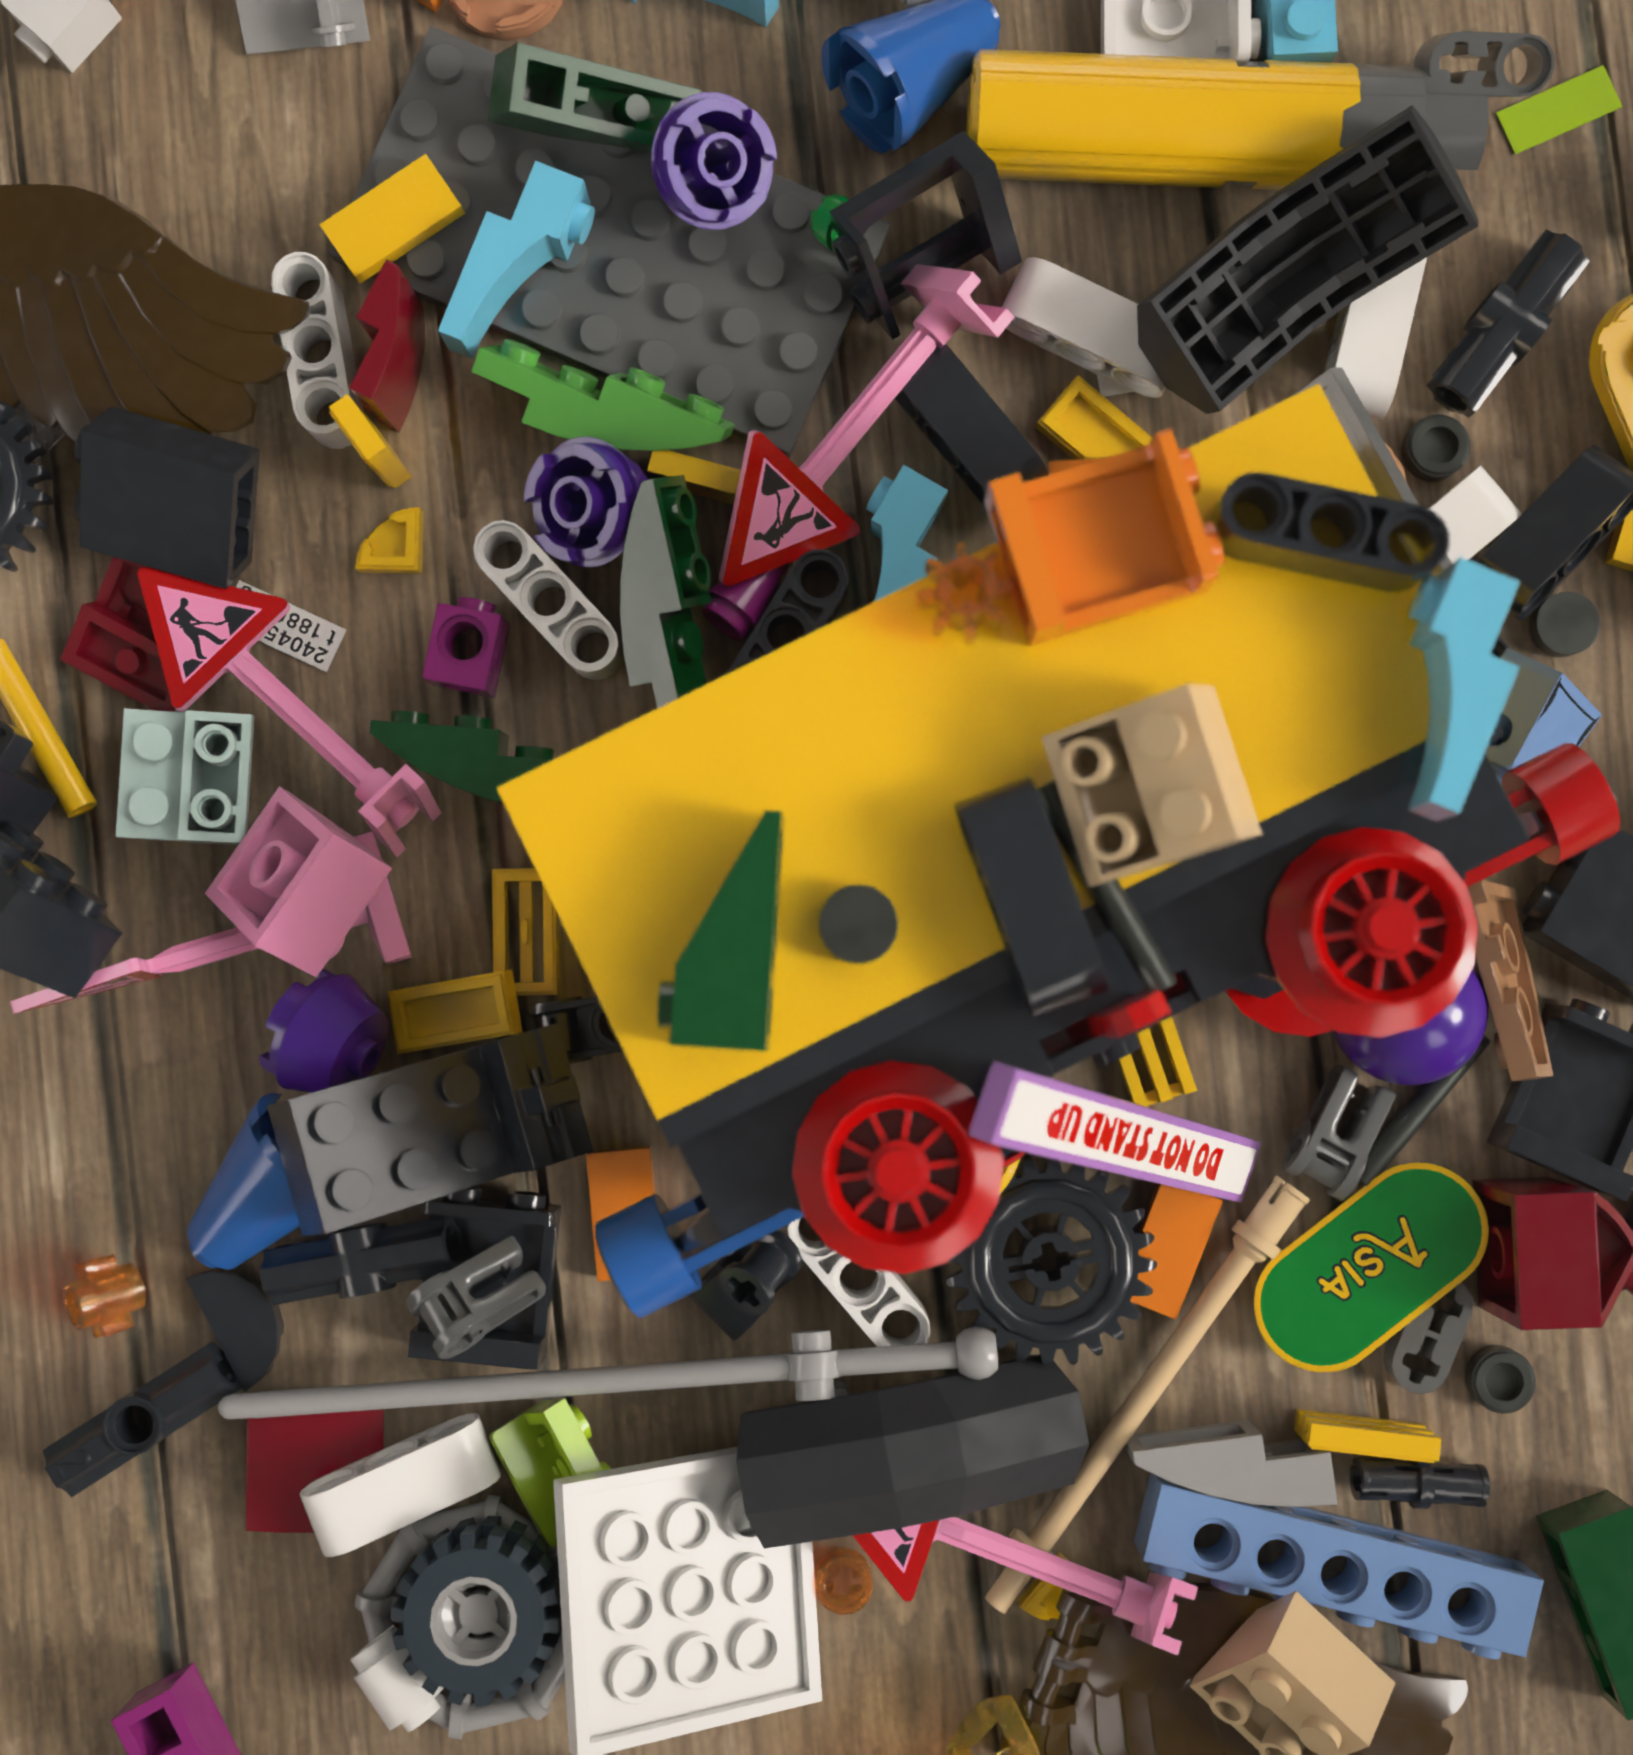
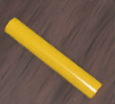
[0,639,97,818]

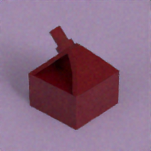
[1472,1177,1633,1331]

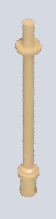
[985,1175,1310,1614]

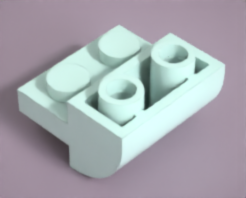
[116,708,255,845]

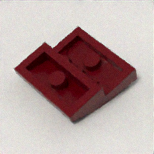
[349,259,425,433]
[60,557,179,712]
[244,1409,384,1533]

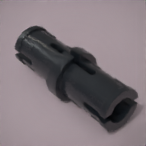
[1350,1457,1490,1509]

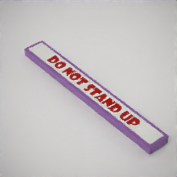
[969,1061,1261,1203]

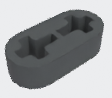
[1383,1282,1473,1394]

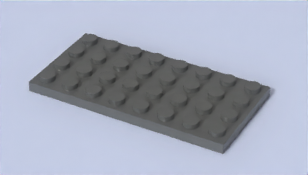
[329,26,890,458]

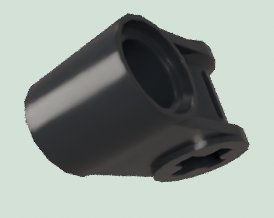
[526,996,624,1064]
[687,1230,802,1341]

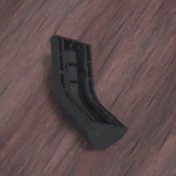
[1137,105,1478,414]
[736,1354,1089,1549]

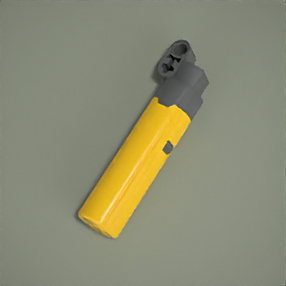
[966,31,1555,190]

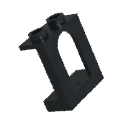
[829,131,1022,340]

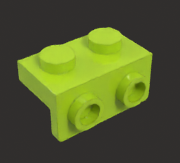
[489,1398,611,1547]

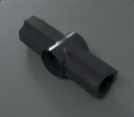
[1426,229,1590,417]
[259,1216,464,1305]
[42,1341,242,1497]

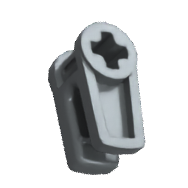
[1282,1065,1396,1201]
[406,1236,546,1359]

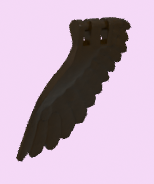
[0,184,309,441]
[999,1583,1469,1755]

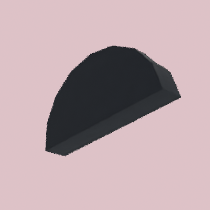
[186,1268,284,1392]

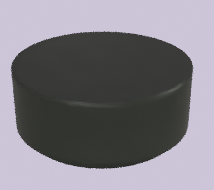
[1401,414,1470,482]
[1529,591,1600,658]
[819,885,898,964]
[1465,1345,1536,1414]

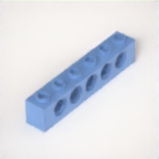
[1133,1472,1544,1659]

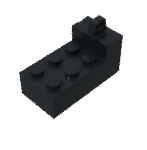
[0,719,123,998]
[267,1023,594,1236]

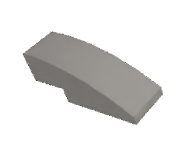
[1125,1420,1338,1507]

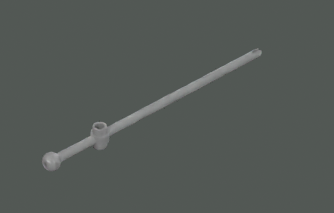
[218,1326,998,1420]

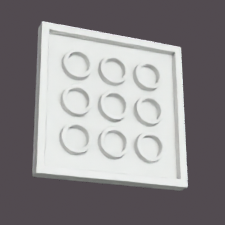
[553,1447,822,1755]

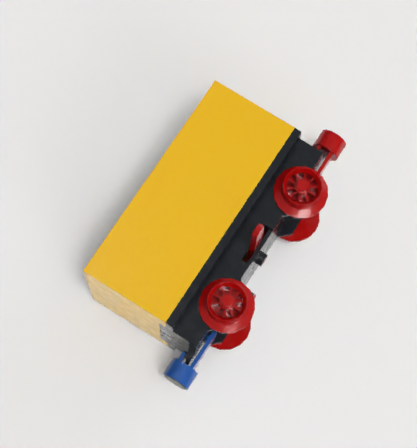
[497,384,1620,1318]

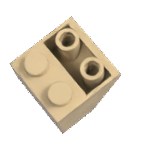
[1041,684,1262,887]
[1190,1591,1395,1755]

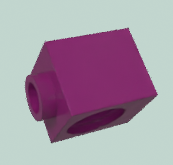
[422,597,510,698]

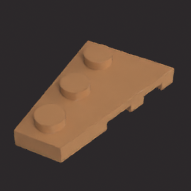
[1467,880,1553,1081]

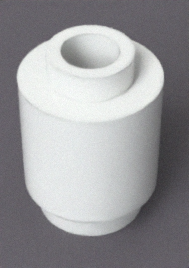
[350,1625,443,1733]

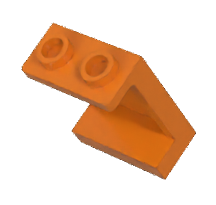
[985,428,1224,646]

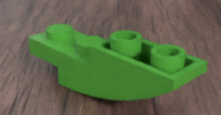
[471,339,735,451]

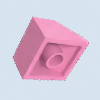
[205,786,392,978]

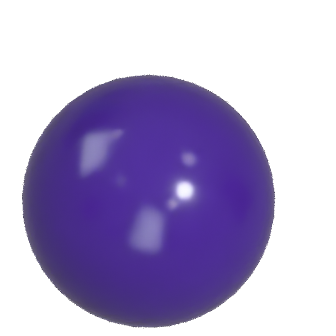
[1332,965,1489,1085]

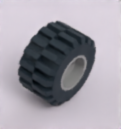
[391,1515,562,1706]

